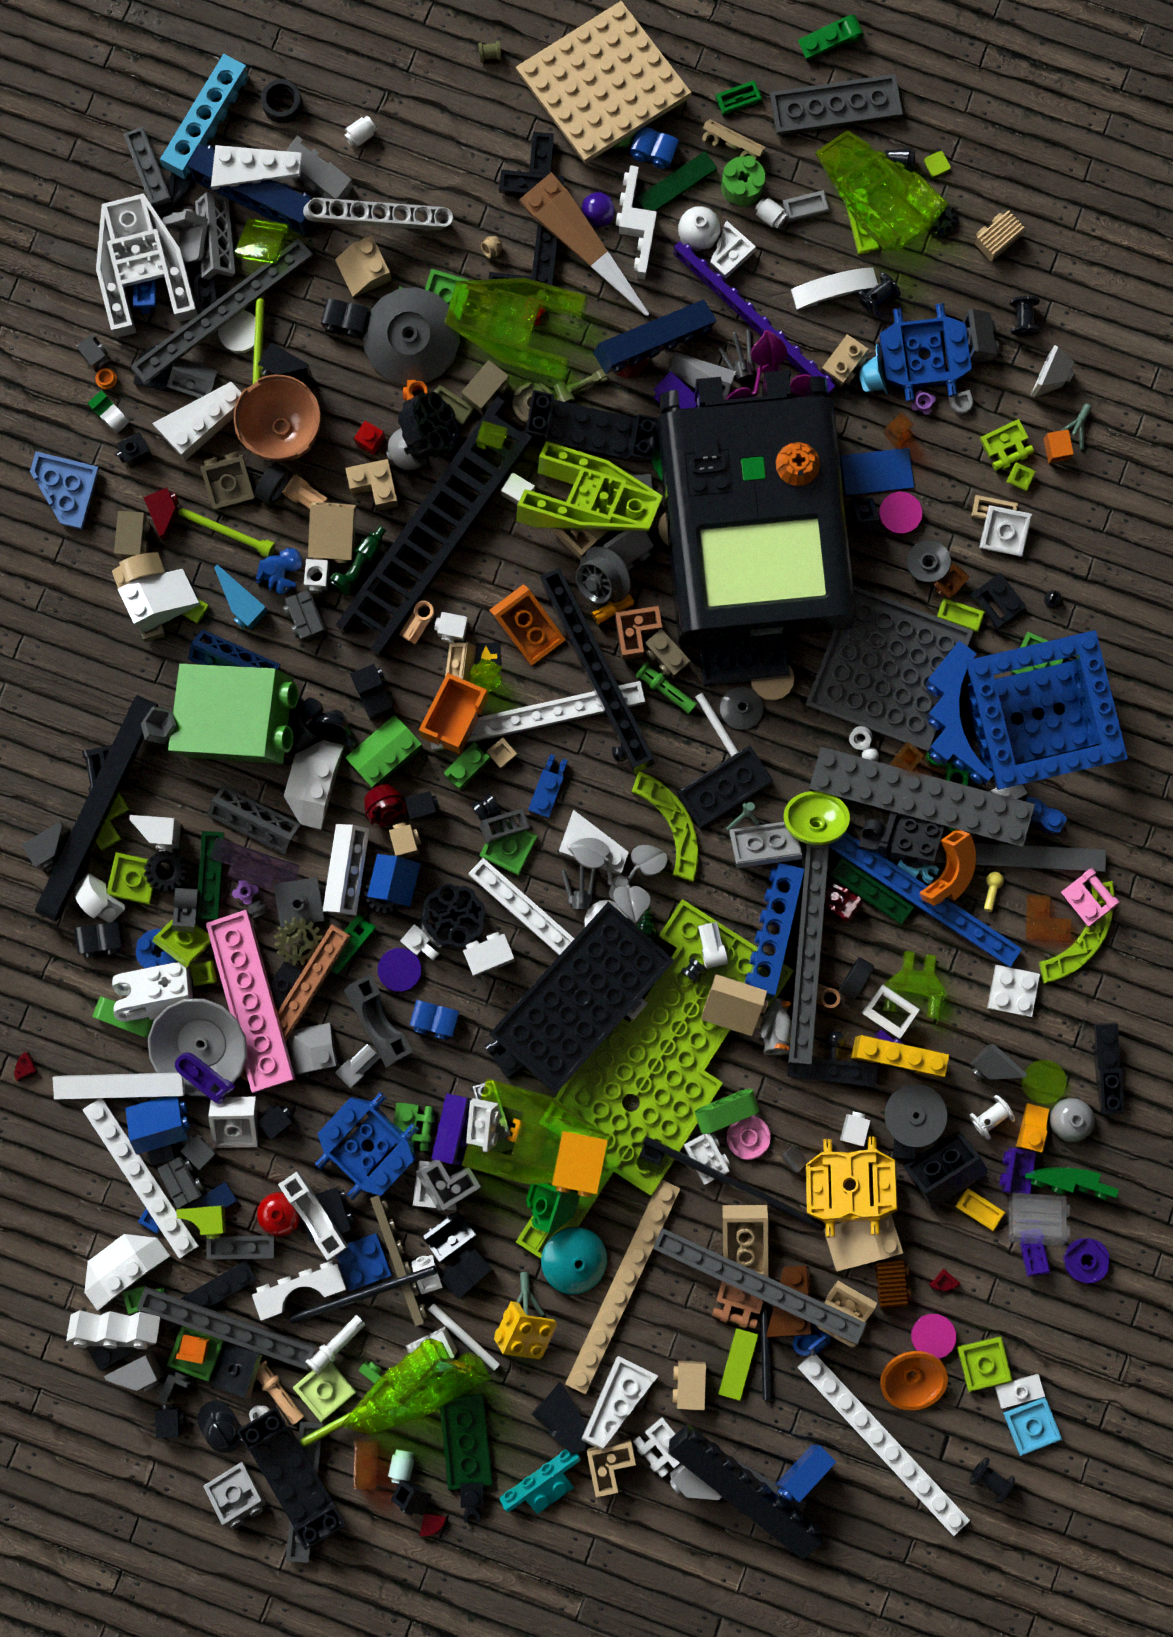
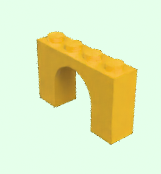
[851,1035,949,1078]

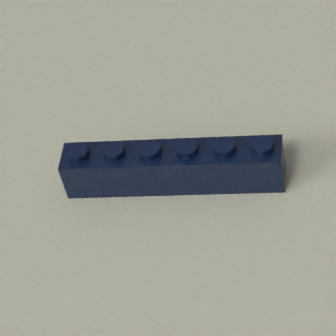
[593,299,717,374]

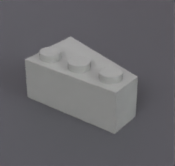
[286,135,353,200]

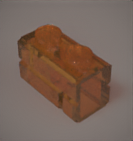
[353,1439,379,1489]

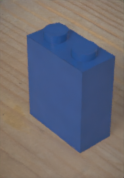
[125,1096,190,1155]
[775,1445,836,1502]

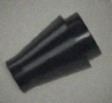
[884,148,916,170]

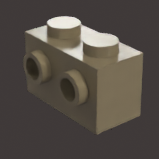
[461,360,509,414]
[114,511,150,559]
[644,629,690,679]

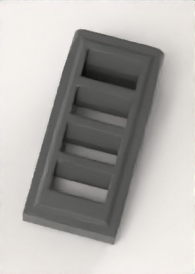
[480,808,530,844]

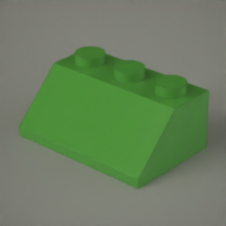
[345,715,423,789]

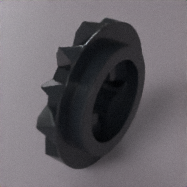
[924,202,958,236]

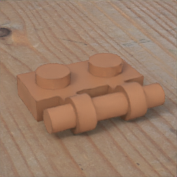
[712,1281,763,1329]

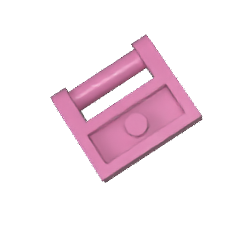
[1061,868,1120,927]

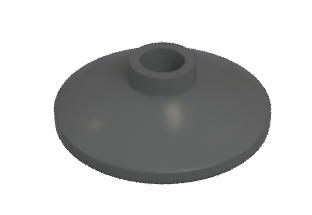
[907,540,951,583]
[720,687,763,730]

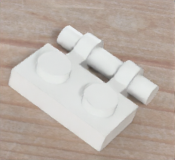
[633,1417,679,1478]

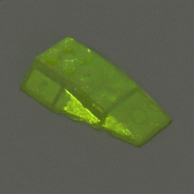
[815,130,949,251]

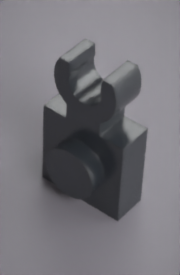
[460,1482,483,1523]

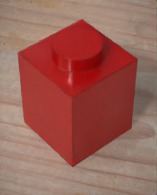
[354,421,385,456]

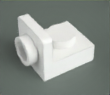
[411,1255,443,1295]

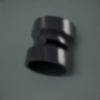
[471,793,501,821]

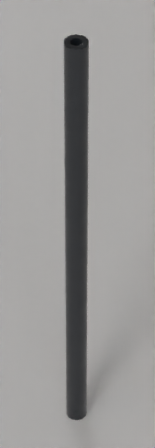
[642,1136,825,1231]

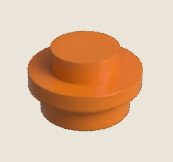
[95,368,117,390]

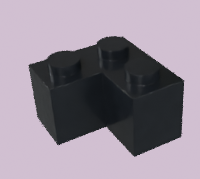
[350,664,396,721]

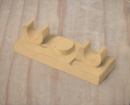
[702,119,766,160]

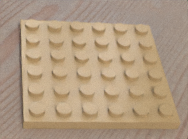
[516,1,692,164]

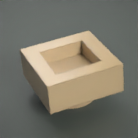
[486,738,517,769]

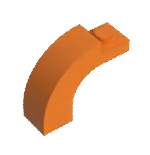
[919,829,976,906]

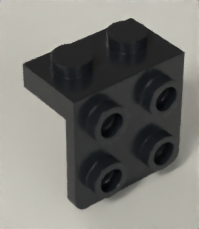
[303,1186,355,1242]

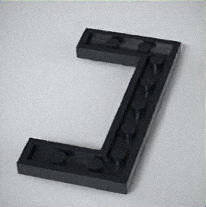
[487,170,565,302]

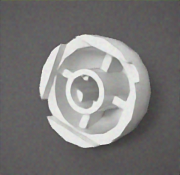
[678,206,720,251]

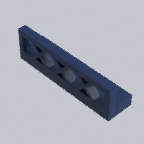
[187,629,281,670]

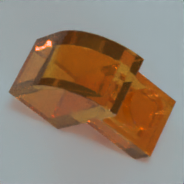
[889,741,925,772]

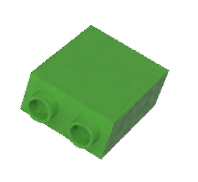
[168,664,299,764]

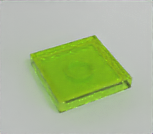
[235,218,289,263]

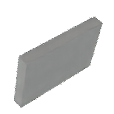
[729,822,802,868]

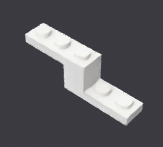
[616,165,657,280]

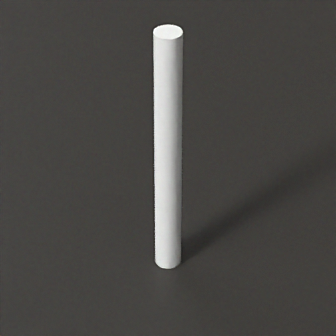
[695,693,738,757]
[428,1303,500,1371]

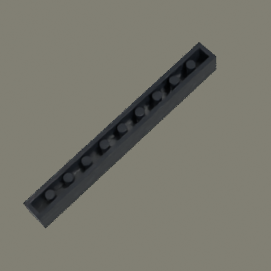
[540,567,654,774]

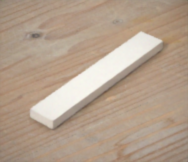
[53,1073,185,1099]

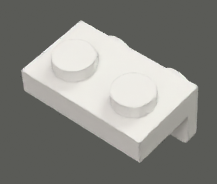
[466,1098,500,1152]
[683,1133,730,1185]

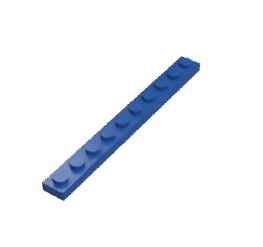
[826,832,1022,967]

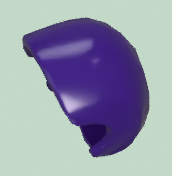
[581,192,615,228]

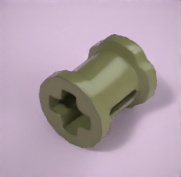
[478,41,501,62]

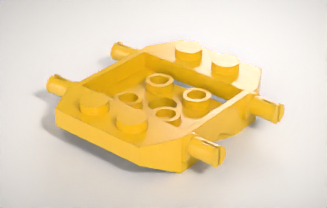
[806,1137,898,1238]

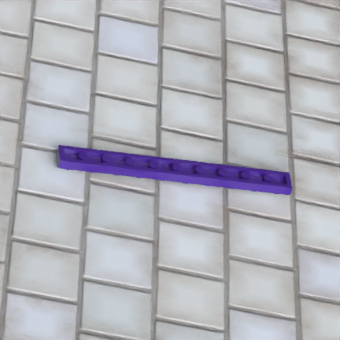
[673,241,835,397]

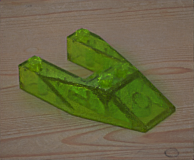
[445,278,589,382]
[462,1078,610,1184]

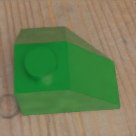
[526,1179,580,1234]

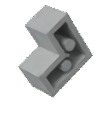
[415,1160,481,1211]

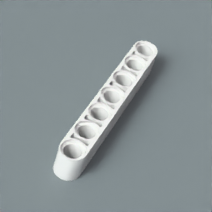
[303,198,453,230]

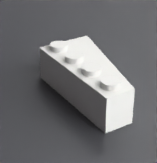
[152,382,241,461]

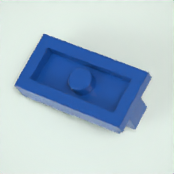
[133,279,157,314]

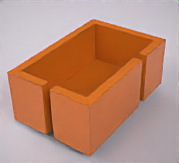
[419,673,489,755]

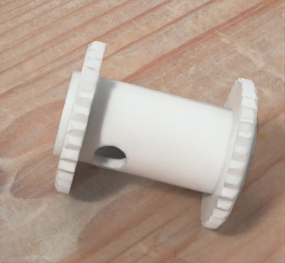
[970,1095,1015,1140]

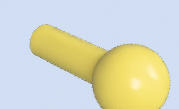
[984,872,1004,912]

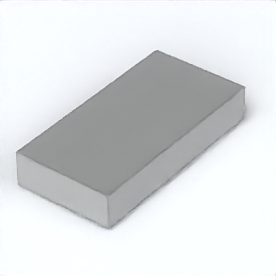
[782,190,829,223]

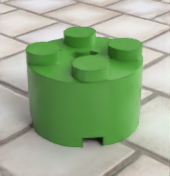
[721,155,765,207]

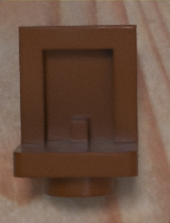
[934,562,970,599]

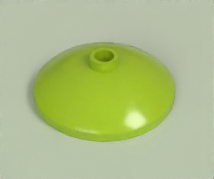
[783,791,850,845]

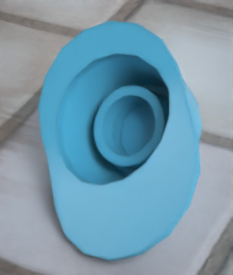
[859,344,888,394]

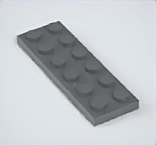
[770,74,903,136]

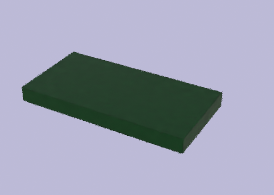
[439,1393,493,1490]

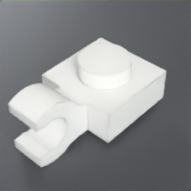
[400,924,439,961]

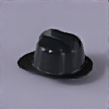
[197,1400,242,1453]

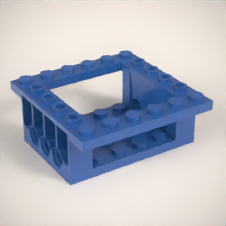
[964,630,1128,790]

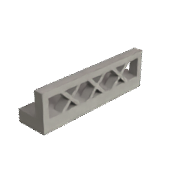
[195,192,235,280]

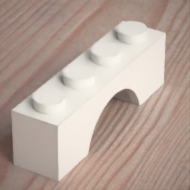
[278,1172,349,1260]
[252,1261,348,1320]

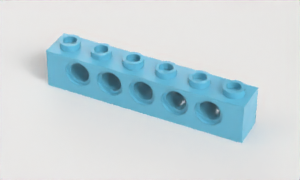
[160,54,249,179]

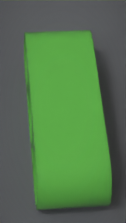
[92,996,155,1038]
[695,1089,760,1134]

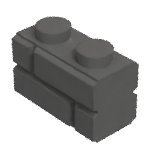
[283,590,326,642]
[157,1156,205,1209]

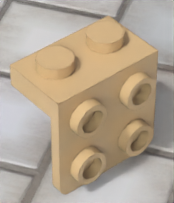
[816,1281,877,1348]

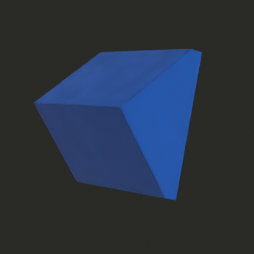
[367,854,420,907]

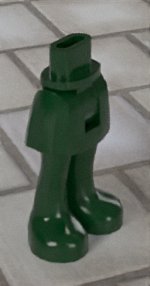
[327,526,386,596]

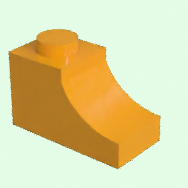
[1016,1103,1049,1152]

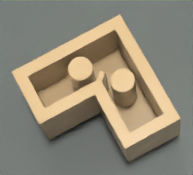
[345,459,399,511]
[587,1439,636,1497]

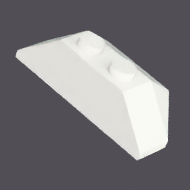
[284,740,344,830]
[84,1234,171,1311]

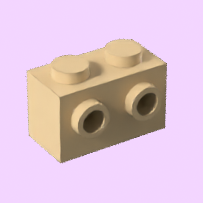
[821,334,868,388]
[389,823,421,859]

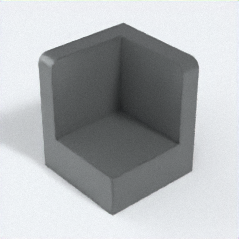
[141,707,176,744]

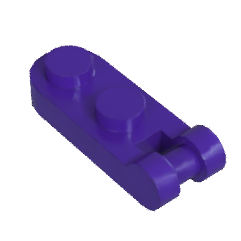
[175,1052,234,1104]

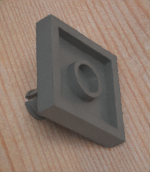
[274,877,325,927]

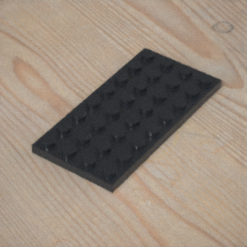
[489,901,674,1094]

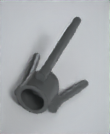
[718,329,755,381]
[562,865,597,909]

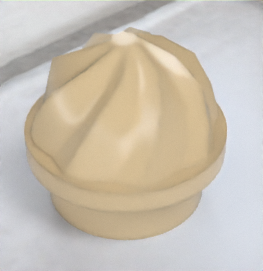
[481,236,503,258]

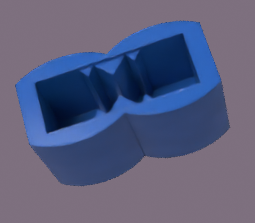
[630,127,679,169]
[1024,797,1067,835]
[410,1000,460,1040]

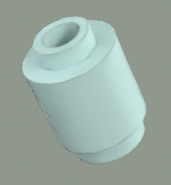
[388,1449,415,1484]

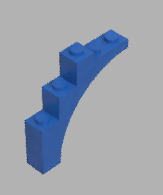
[924,641,994,785]

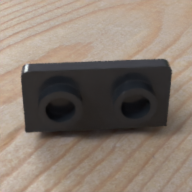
[422,1211,478,1264]

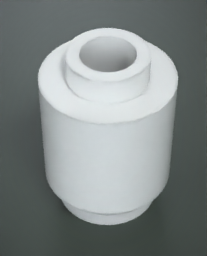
[344,116,377,147]
[755,198,788,229]

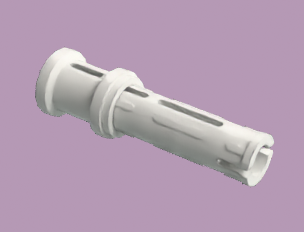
[305,1315,366,1376]

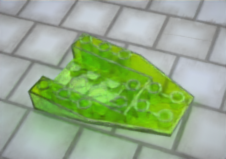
[342,1338,491,1436]

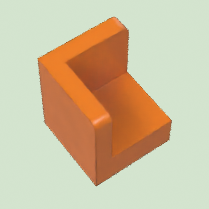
[1044,430,1074,463]
[176,1334,210,1364]

